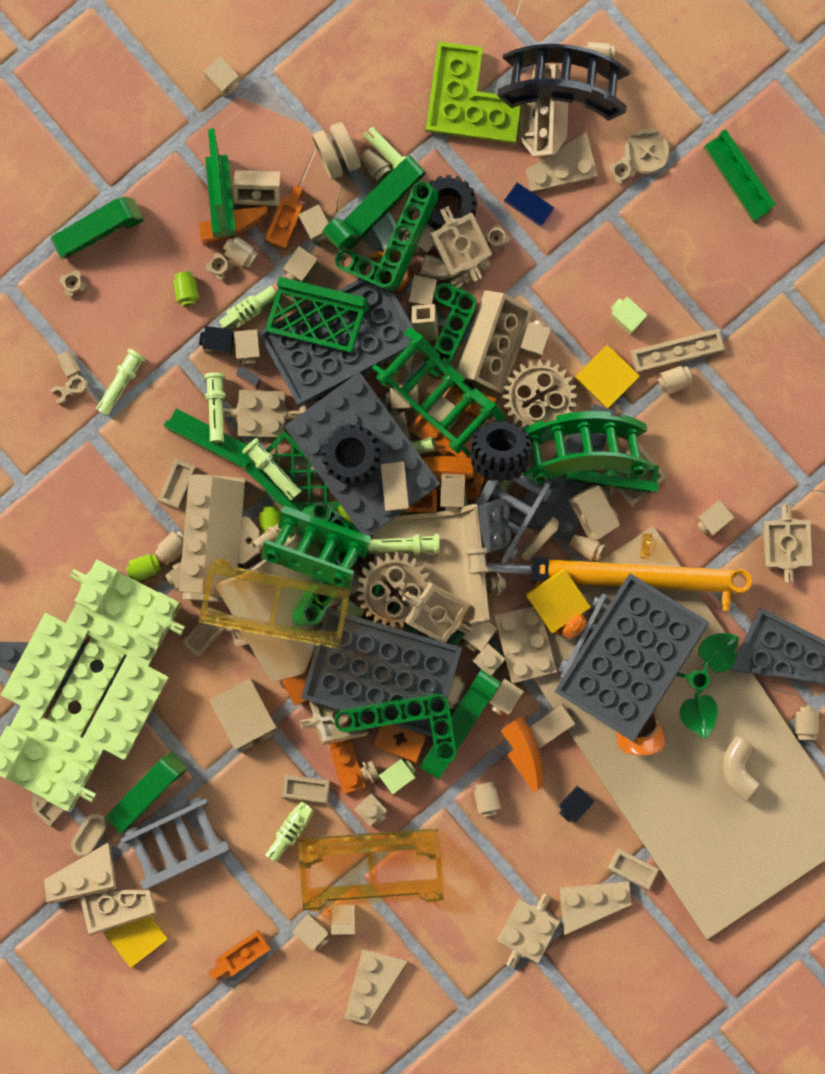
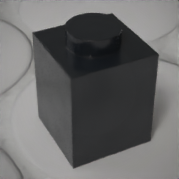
[199,326,234,355]
[558,786,595,822]

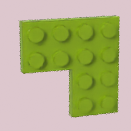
[425,41,521,144]

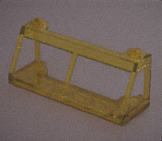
[198,558,350,648]
[299,828,444,911]

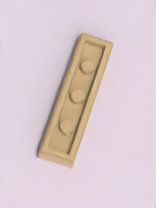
[630,328,725,374]

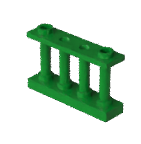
[261,506,371,590]

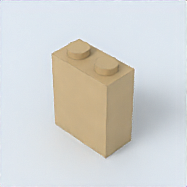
[209,678,277,752]

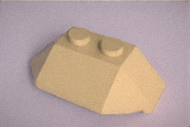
[519,64,568,157]

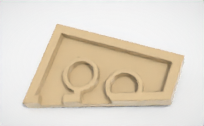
[344,949,407,1024]

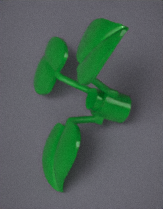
[677,633,739,738]

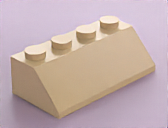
[457,290,533,395]

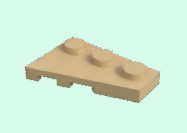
[525,132,598,193]
[44,843,116,904]
[559,881,632,935]
[80,890,157,936]

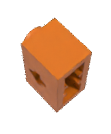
[373,725,426,762]

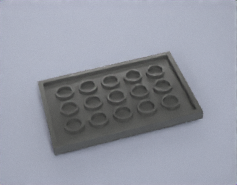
[258,278,415,408]
[285,372,441,536]
[554,573,710,742]
[301,608,462,736]

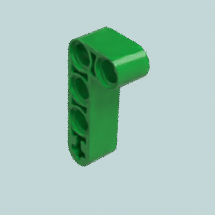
[50,197,144,259]
[428,283,476,379]
[105,751,189,834]

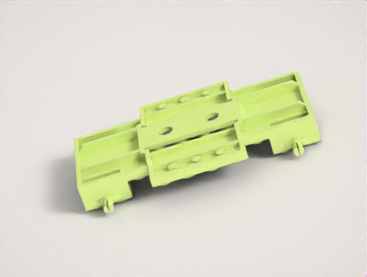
[0,559,185,812]

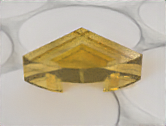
[640,533,653,559]

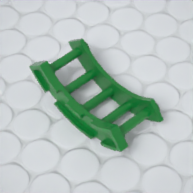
[372,327,506,457]
[523,411,654,485]

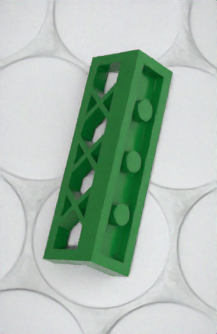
[704,129,776,222]
[164,408,253,470]
[563,452,659,494]

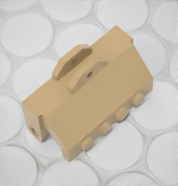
[179,475,261,603]

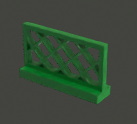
[205,128,236,238]
[265,277,370,354]
[245,431,340,512]

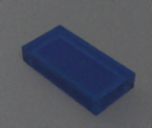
[504,182,554,227]

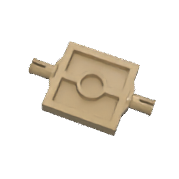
[430,206,492,281]
[223,390,301,437]
[763,504,812,583]
[403,582,472,643]
[300,701,368,745]
[497,894,560,969]

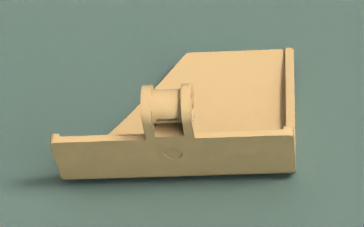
[372,504,489,626]
[216,534,330,682]

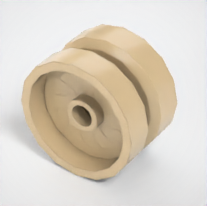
[312,121,361,180]

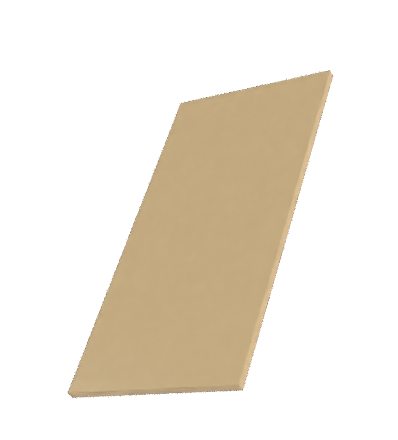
[533,526,825,939]

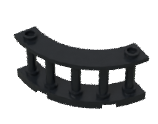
[497,44,630,121]

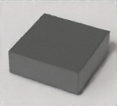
[236,367,261,389]

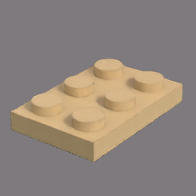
[494,606,557,684]

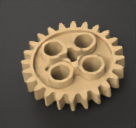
[502,359,577,428]
[357,552,432,628]

